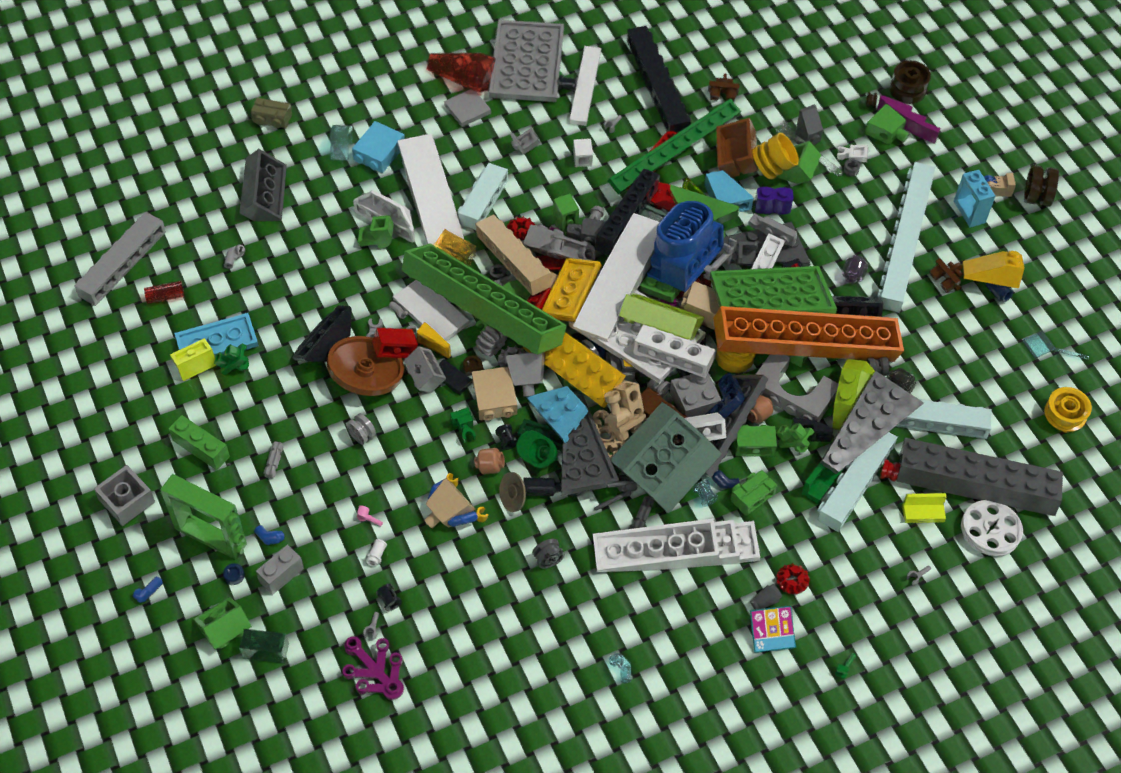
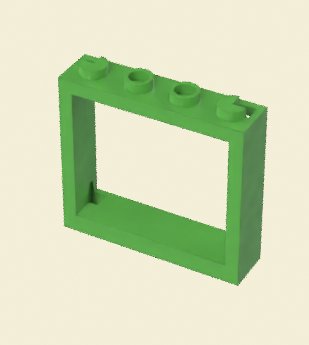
[160,474,247,560]

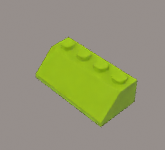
[619,293,704,340]

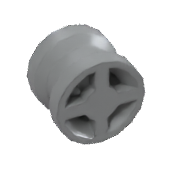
[647,379,671,397]

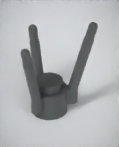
[594,474,637,510]

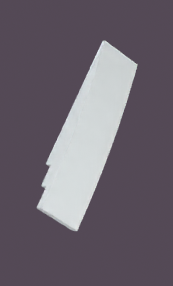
[398,133,468,256]
[573,213,659,341]
[593,519,760,572]

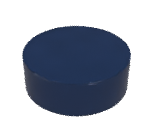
[223,563,245,585]

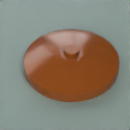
[327,336,404,396]

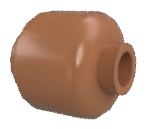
[747,395,773,424]
[474,448,505,474]

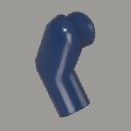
[712,470,740,489]

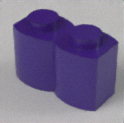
[755,187,793,215]

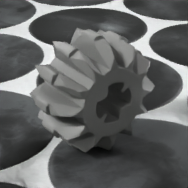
[476,326,507,357]

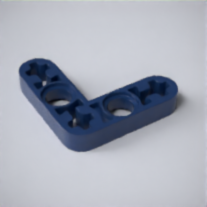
[704,373,745,419]

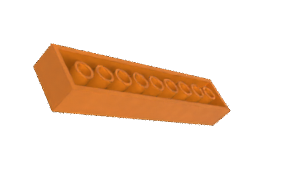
[713,306,904,362]

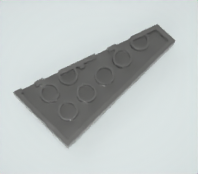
[561,393,619,496]

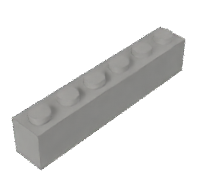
[74,212,166,306]

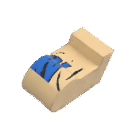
[981,173,1016,197]

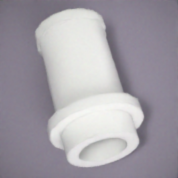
[366,539,387,566]

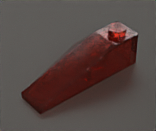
[426,53,496,93]

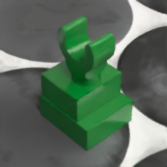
[450,407,476,443]

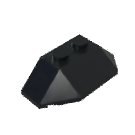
[292,305,352,362]

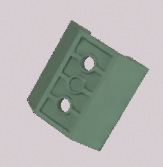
[610,402,722,513]

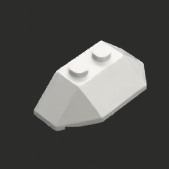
[353,190,415,243]

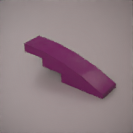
[877,95,941,144]

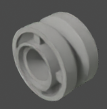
[346,413,376,445]

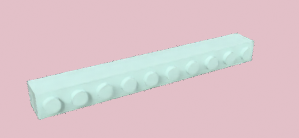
[877,162,935,313]

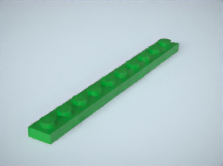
[607,99,741,195]

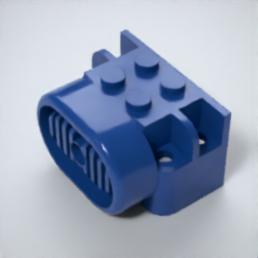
[647,201,724,292]

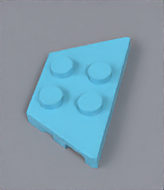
[527,386,588,443]

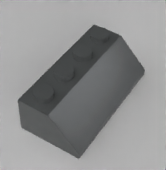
[240,149,287,221]

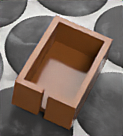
[716,118,758,178]

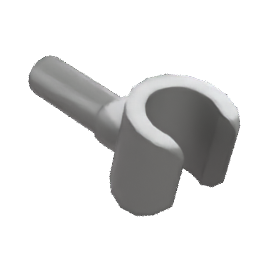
[604,115,622,133]
[907,565,931,586]
[364,612,379,640]

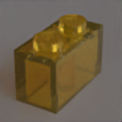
[435,229,476,266]

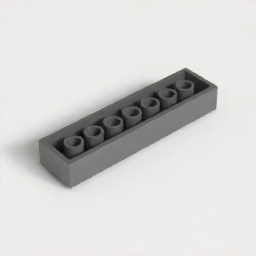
[896,438,1063,516]

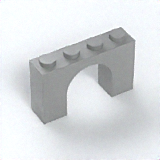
[755,354,838,422]

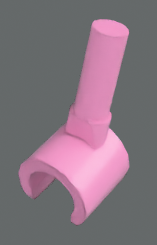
[357,506,383,527]

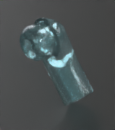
[609,653,631,683]

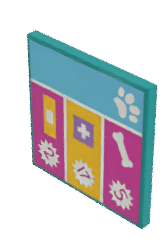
[750,606,796,653]

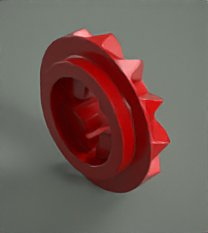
[507,215,535,240]
[777,563,810,594]

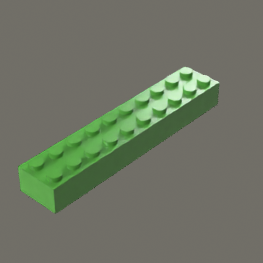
[401,243,567,355]

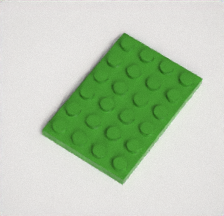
[710,266,837,314]

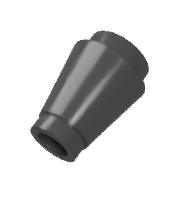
[750,584,782,610]

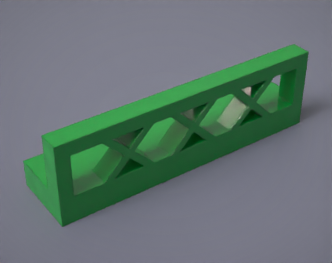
[802,463,846,504]

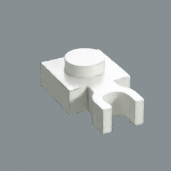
[837,145,868,162]

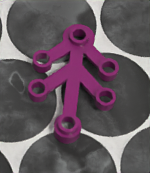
[343,636,404,700]

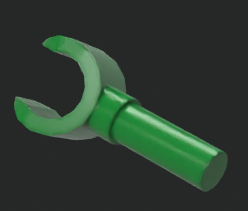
[835,653,856,678]

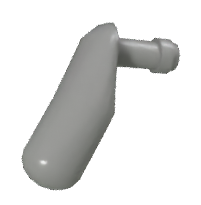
[389,301,408,319]

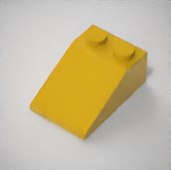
[962,251,1024,289]

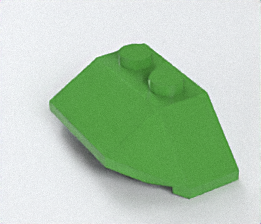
[670,185,739,224]

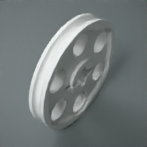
[961,500,1023,556]

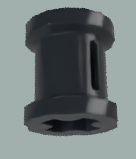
[558,75,578,92]
[495,424,518,450]
[376,584,402,611]

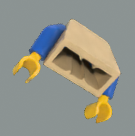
[425,473,488,529]

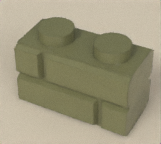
[251,98,292,128]

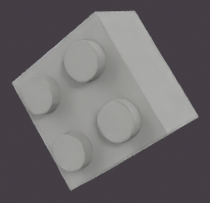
[670,373,721,417]
[94,465,155,526]

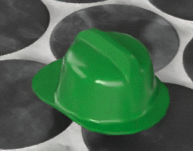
[517,430,559,469]

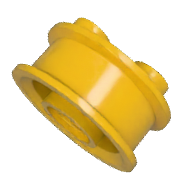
[1044,387,1092,432]

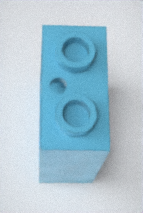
[954,170,995,227]

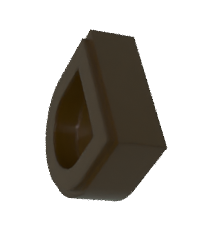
[463,356,484,376]

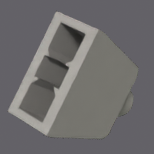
[506,352,545,397]

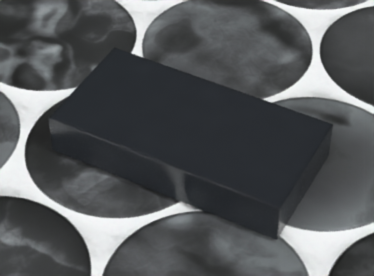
[439,359,472,395]

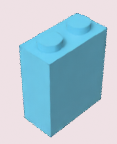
[352,121,405,173]

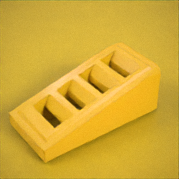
[417,322,451,358]

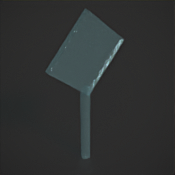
[1022,331,1090,360]

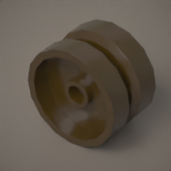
[890,60,931,104]
[1024,165,1059,207]

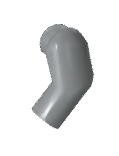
[224,245,245,269]

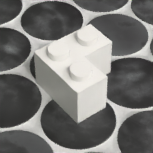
[681,412,726,444]

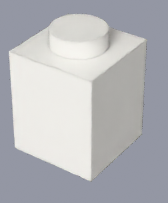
[573,139,593,167]

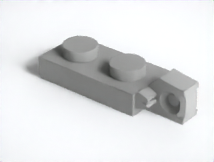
[748,213,797,247]

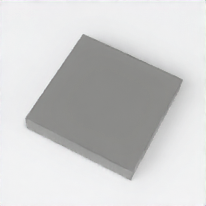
[444,88,491,127]

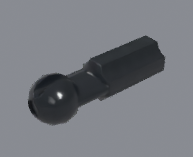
[523,477,581,497]

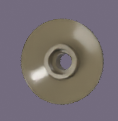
[500,472,526,512]

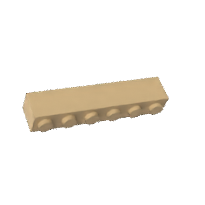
[475,215,552,296]

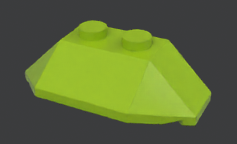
[832,359,875,430]

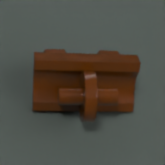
[708,73,740,102]
[930,258,963,293]

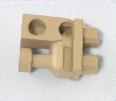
[604,381,647,441]

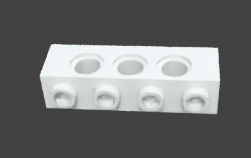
[634,324,715,378]

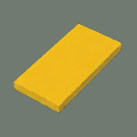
[542,258,602,322]

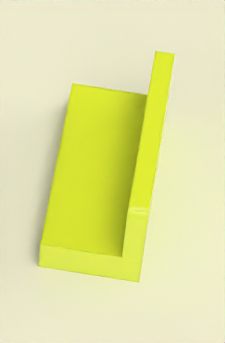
[170,338,216,381]
[902,493,947,523]

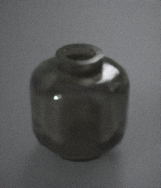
[886,368,916,394]

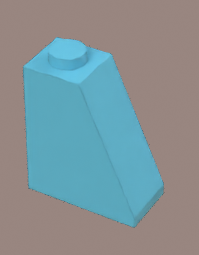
[705,170,753,212]

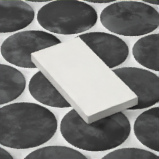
[393,280,470,341]

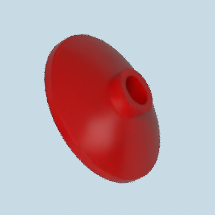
[535,256,565,272]

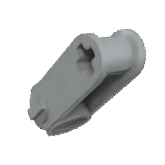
[547,234,597,261]

